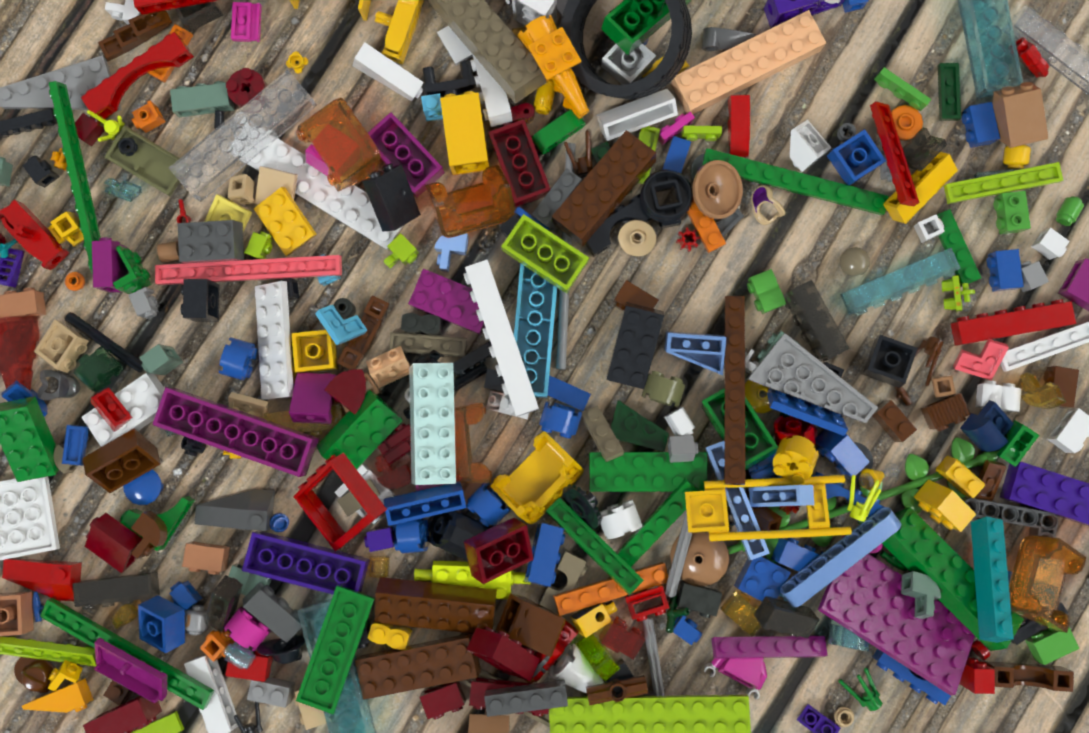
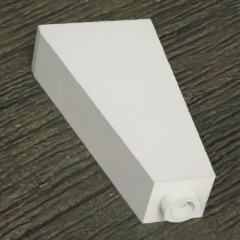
[352,42,424,101]

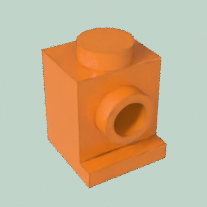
[131,100,166,133]

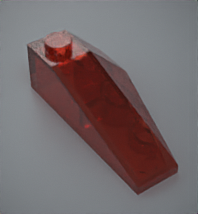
[0,316,40,390]

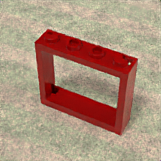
[293,452,387,552]

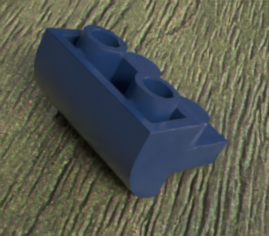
[960,400,1014,452]

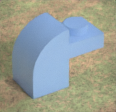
[434,232,469,272]

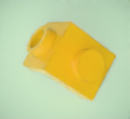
[48,660,83,692]

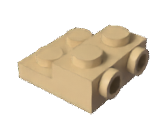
[34,319,89,373]

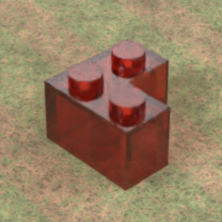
[599,616,646,660]

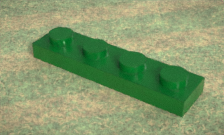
[937,209,981,287]

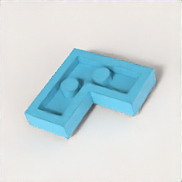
[315,304,368,345]

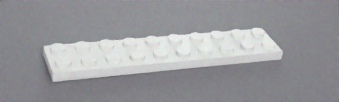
[228,120,403,250]

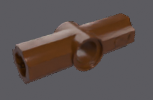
[586,675,648,706]

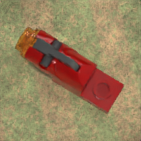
[525,621,579,684]

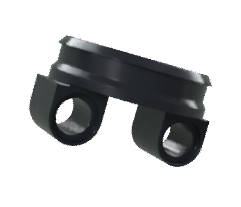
[640,169,693,229]

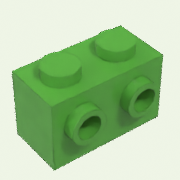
[993,191,1031,234]

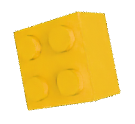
[291,330,338,373]
[914,480,976,532]

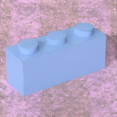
[749,485,814,507]

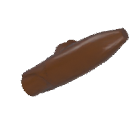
[894,386,912,406]

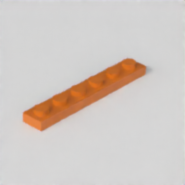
[553,562,668,616]

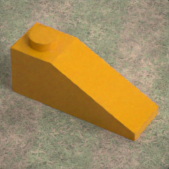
[22,678,94,713]

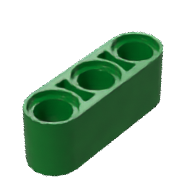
[531,110,586,155]

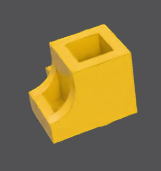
[48,211,84,247]

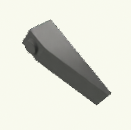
[195,489,275,531]

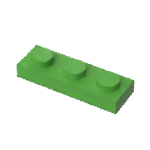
[874,67,931,111]

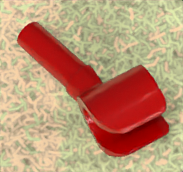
[177,199,191,223]

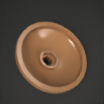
[693,160,743,219]
[670,532,729,586]

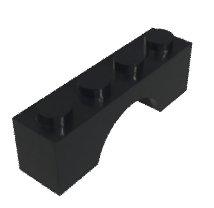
[586,194,652,257]

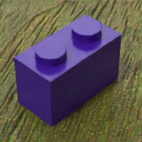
[364,525,396,552]

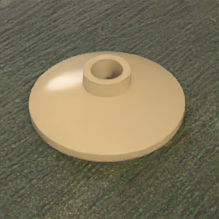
[618,220,656,256]

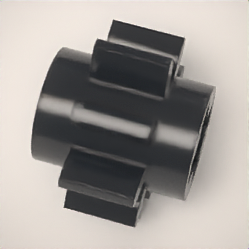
[181,436,206,457]

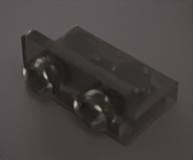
[903,127,947,171]

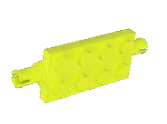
[414,561,531,599]

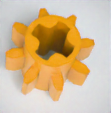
[50,148,67,171]

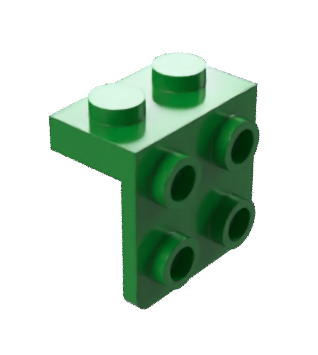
[113,245,152,294]

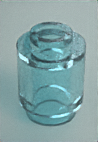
[224,642,256,670]

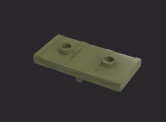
[104,125,190,197]

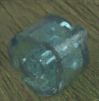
[828,620,870,652]

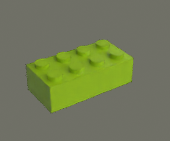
[501,214,589,294]

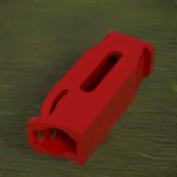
[0,199,69,270]

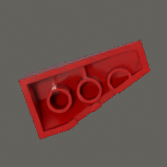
[2,558,82,601]

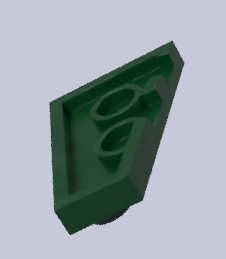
[610,400,669,452]

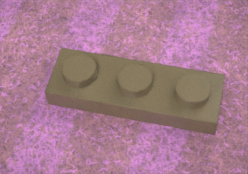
[581,405,624,462]

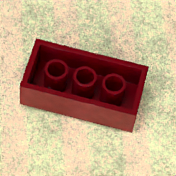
[488,119,551,208]

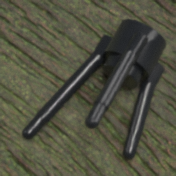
[234,702,263,733]

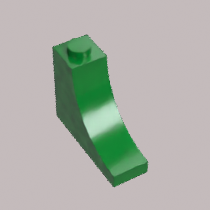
[120,496,195,551]

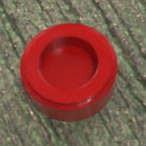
[971,640,990,661]

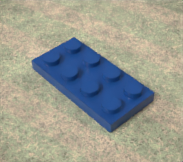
[767,388,848,436]

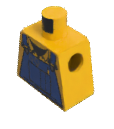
[570,600,617,638]

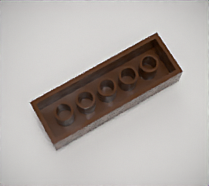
[552,130,656,247]
[375,577,497,634]
[355,633,481,700]

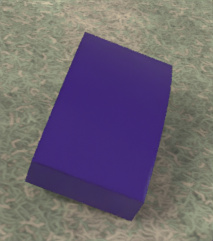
[796,704,841,733]

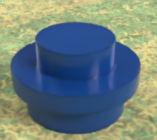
[269,513,289,532]

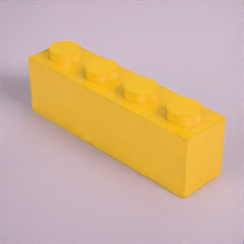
[883,151,958,224]

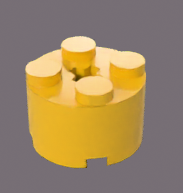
[773,436,819,484]

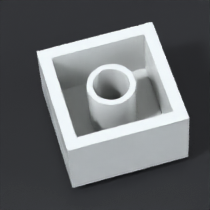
[601,44,656,85]

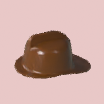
[14,657,56,693]

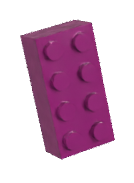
[363,112,445,198]
[408,269,485,335]

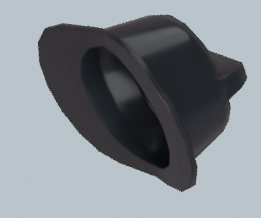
[257,635,306,664]

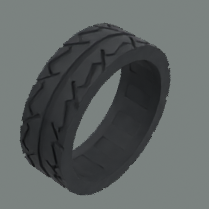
[560,0,692,99]

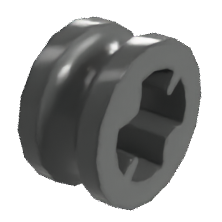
[837,123,856,142]

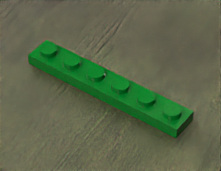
[616,479,701,567]
[546,497,644,596]

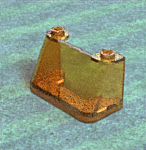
[296,97,381,192]
[425,165,515,238]
[454,403,493,483]
[1009,535,1086,633]

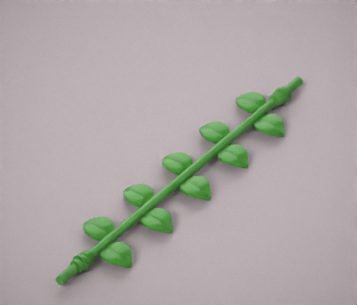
[727,437,1001,564]

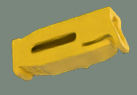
[375,0,424,65]

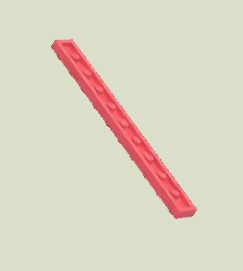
[155,255,342,285]

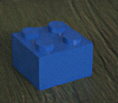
[827,129,886,186]
[734,556,791,607]
[138,595,186,653]

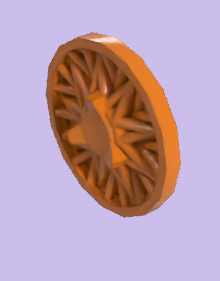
[891,105,923,141]

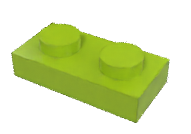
[681,126,722,141]

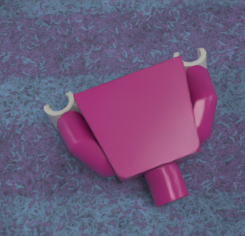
[704,658,767,700]

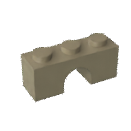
[539,549,588,614]

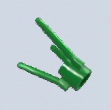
[838,667,883,711]

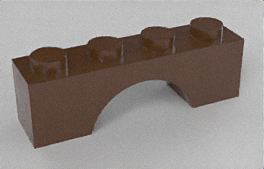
[984,661,1074,692]

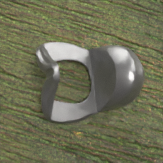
[38,370,80,400]

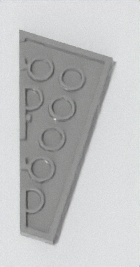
[0,55,122,111]
[747,333,878,423]

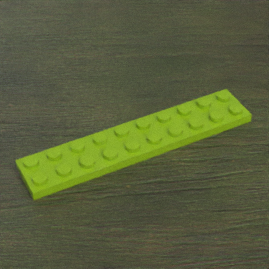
[549,694,751,733]

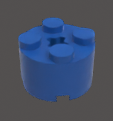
[219,337,259,381]
[539,401,583,439]
[466,482,512,527]
[392,518,429,554]

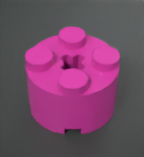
[224,607,271,651]

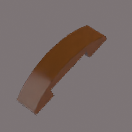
[337,295,390,370]

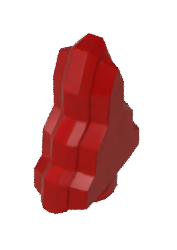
[1011,37,1049,78]

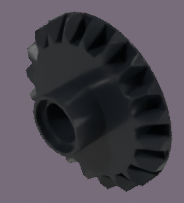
[562,484,602,529]

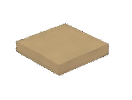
[255,166,298,205]

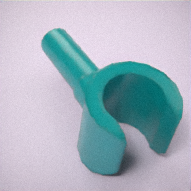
[0,238,18,258]

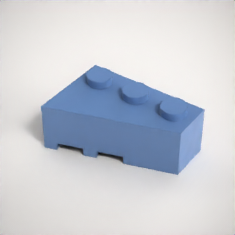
[664,331,726,376]

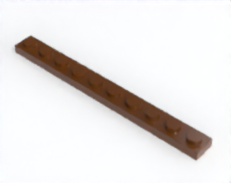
[724,296,745,485]

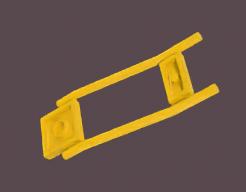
[685,475,852,542]

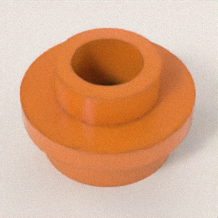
[65,272,85,291]

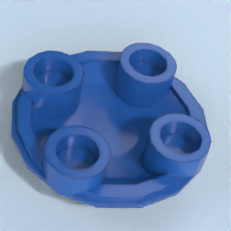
[123,469,163,505]

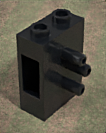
[362,163,421,232]

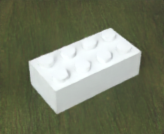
[82,373,165,447]

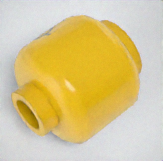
[1003,145,1031,169]

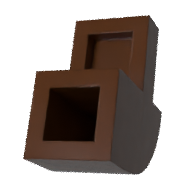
[131,511,167,559]

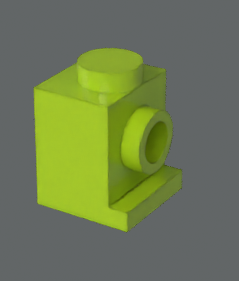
[245,231,273,259]

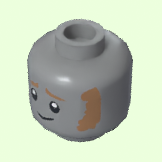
[184,605,210,635]

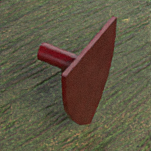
[324,369,366,414]

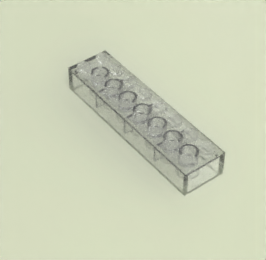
[169,69,317,202]

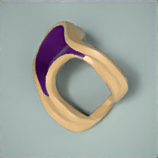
[751,185,785,225]

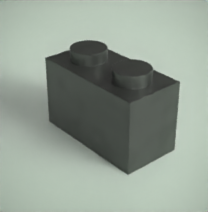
[677,581,722,618]

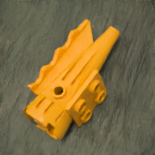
[518,15,589,119]

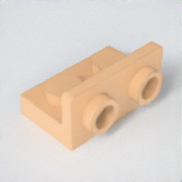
[366,346,411,388]

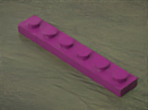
[711,636,828,659]

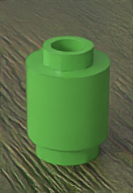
[1056,196,1084,226]

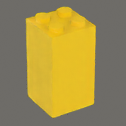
[440,91,490,175]

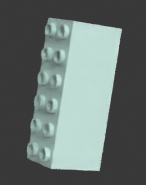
[409,363,456,485]

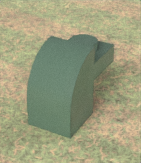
[901,571,941,619]

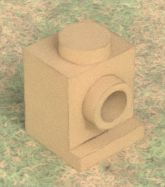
[228,174,255,206]

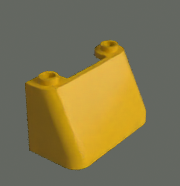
[490,431,584,524]

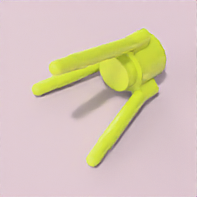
[87,110,125,142]
[847,475,881,522]

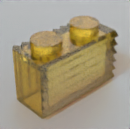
[720,591,767,637]

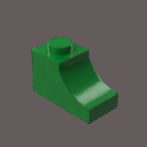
[997,420,1040,467]

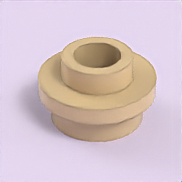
[834,707,854,727]

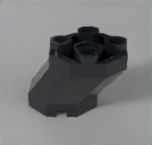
[427,510,490,561]

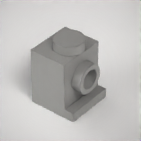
[129,287,159,319]

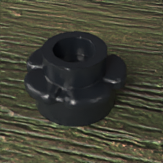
[118,138,138,156]

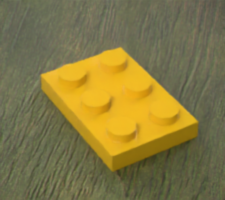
[253,187,317,256]

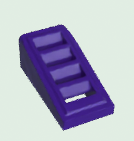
[0,248,25,288]

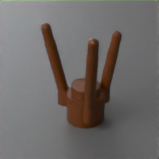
[564,130,593,174]
[915,337,944,386]

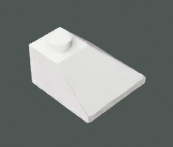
[790,120,832,172]

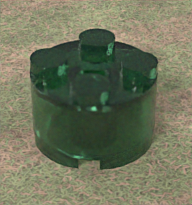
[73,346,123,392]

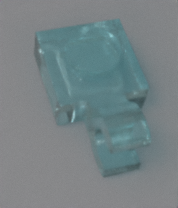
[104,178,142,202]

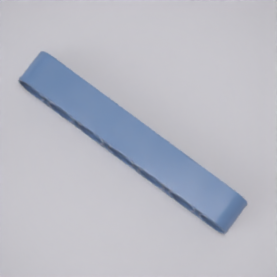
[780,507,901,607]

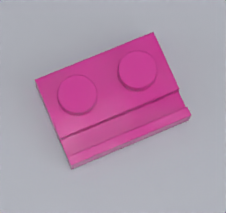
[231,2,262,42]

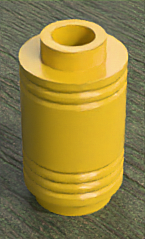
[533,79,556,115]

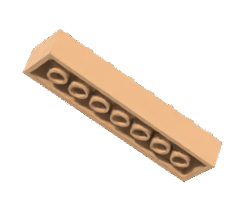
[671,10,826,114]

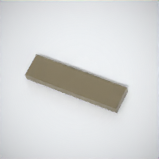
[389,332,467,357]

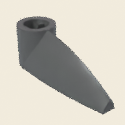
[702,27,756,52]

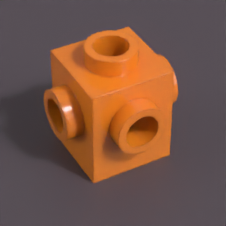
[200,628,235,662]

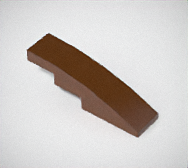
[98,10,172,61]

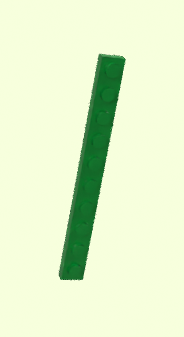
[49,81,101,274]
[701,148,889,216]
[40,598,214,710]

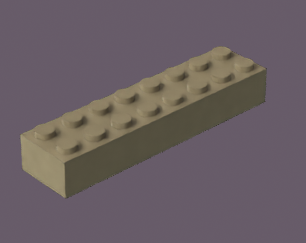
[427,0,546,104]

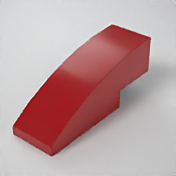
[728,95,750,157]

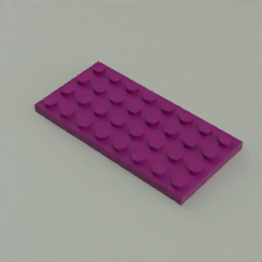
[817,554,975,696]

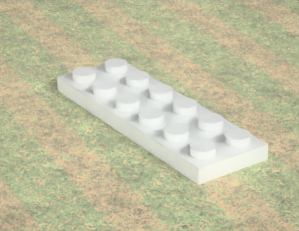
[255,281,294,400]

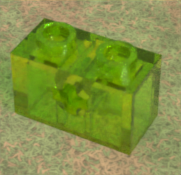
[577,633,620,681]

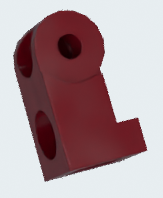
[502,103,535,127]

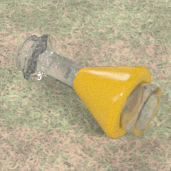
[859,463,900,491]

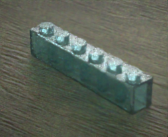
[840,248,961,316]

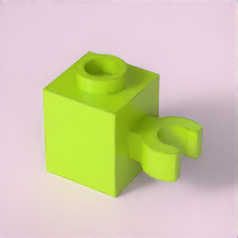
[383,233,419,269]

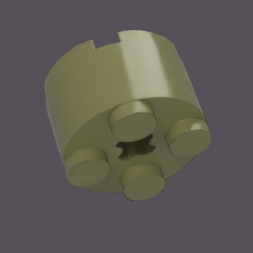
[641,371,685,408]

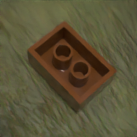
[83,429,161,493]

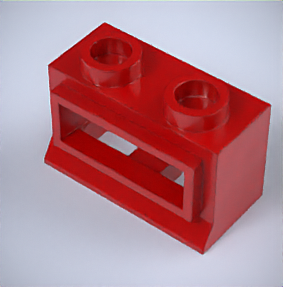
[624,584,669,622]

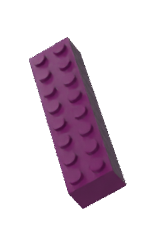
[152,387,319,477]

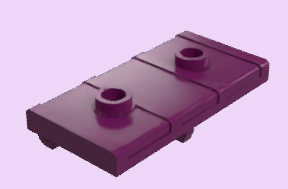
[94,637,167,704]

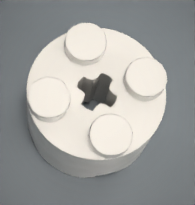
[600,499,642,539]

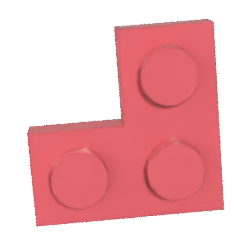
[953,339,1009,381]

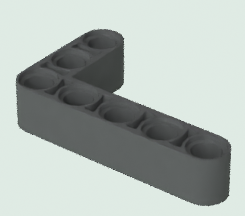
[961,497,1058,569]

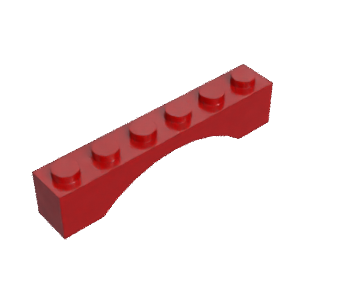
[81,32,194,119]

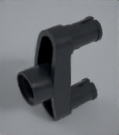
[423,60,476,97]

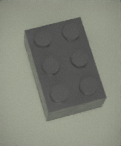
[177,220,244,263]

